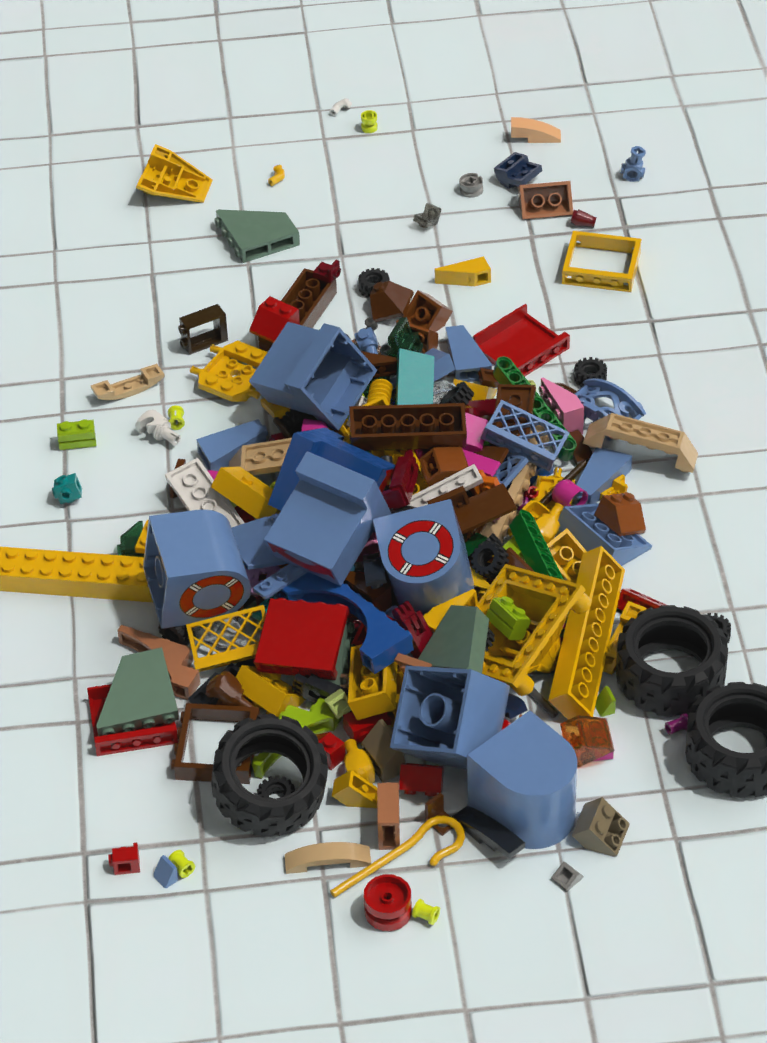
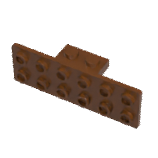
[427,483,517,534]

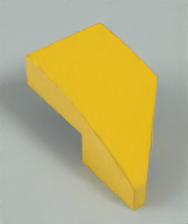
[599,474,628,500]

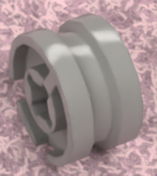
[459,173,483,198]

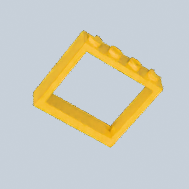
[562,231,642,292]

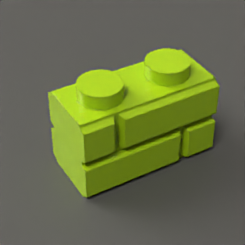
[57,419,97,450]
[486,596,531,640]

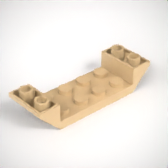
[583,413,698,473]
[229,438,292,476]

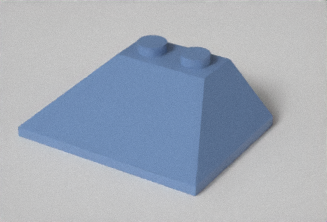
[232,514,290,570]

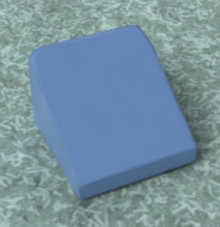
[154,855,178,888]

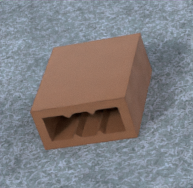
[377,782,400,850]

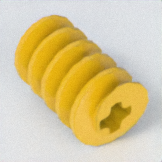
[366,379,393,404]

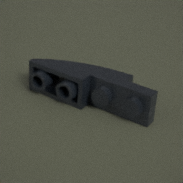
[363,552,387,589]

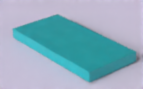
[395,348,434,405]

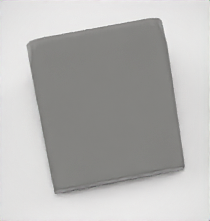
[551,861,584,891]

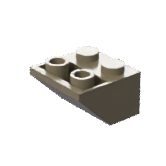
[362,719,406,783]
[571,797,630,857]

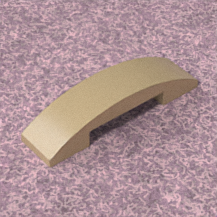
[90,364,165,400]
[284,842,371,874]

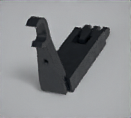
[292,673,352,713]

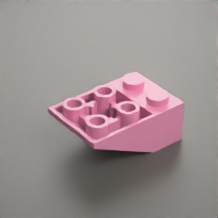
[539,377,584,434]

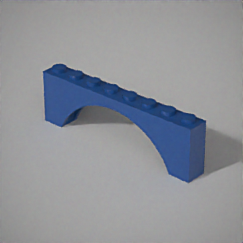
[278,572,414,674]

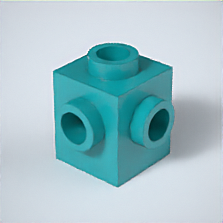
[52,473,82,504]

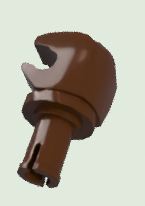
[206,671,256,707]

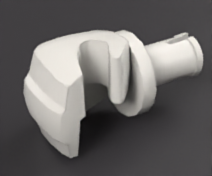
[135,409,181,446]

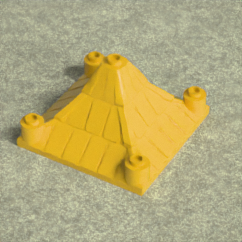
[475,564,592,696]

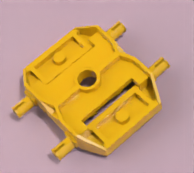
[190,341,268,402]

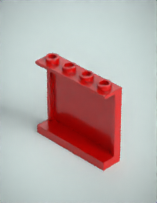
[473,304,570,377]
[254,598,351,680]
[87,684,178,756]

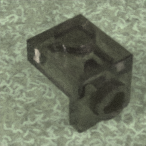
[413,203,441,228]

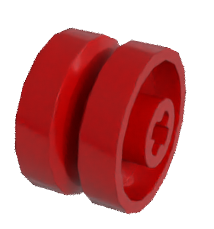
[364,874,412,931]

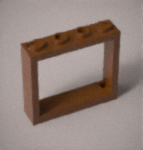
[171,703,260,784]

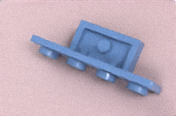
[253,564,308,599]

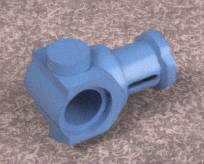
[620,146,646,182]
[354,327,379,354]

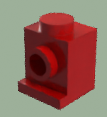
[108,842,140,875]

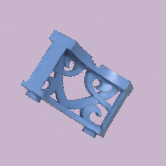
[574,378,646,441]

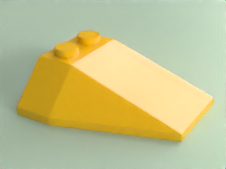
[136,144,213,203]

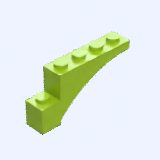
[252,697,342,779]

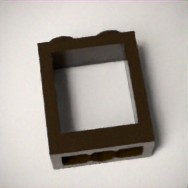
[178,304,228,355]

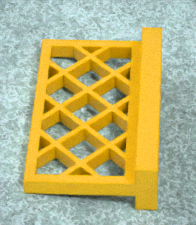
[186,605,266,672]

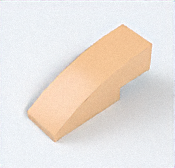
[511,117,561,143]

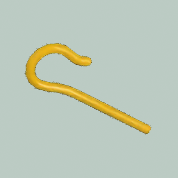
[330,816,465,898]

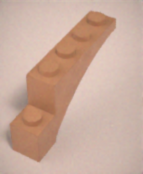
[117,625,200,700]

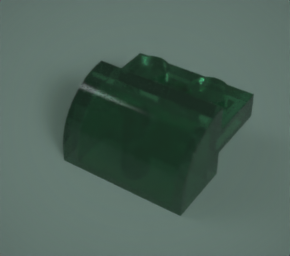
[387,317,424,358]

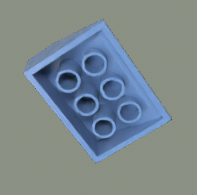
[558,503,652,566]

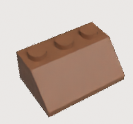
[518,181,573,220]

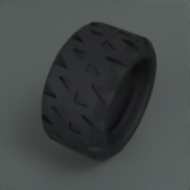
[616,605,728,717]
[685,682,767,798]
[211,714,328,837]

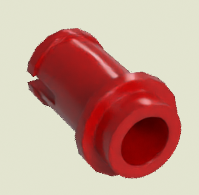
[523,486,539,501]

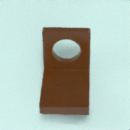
[425,792,453,836]

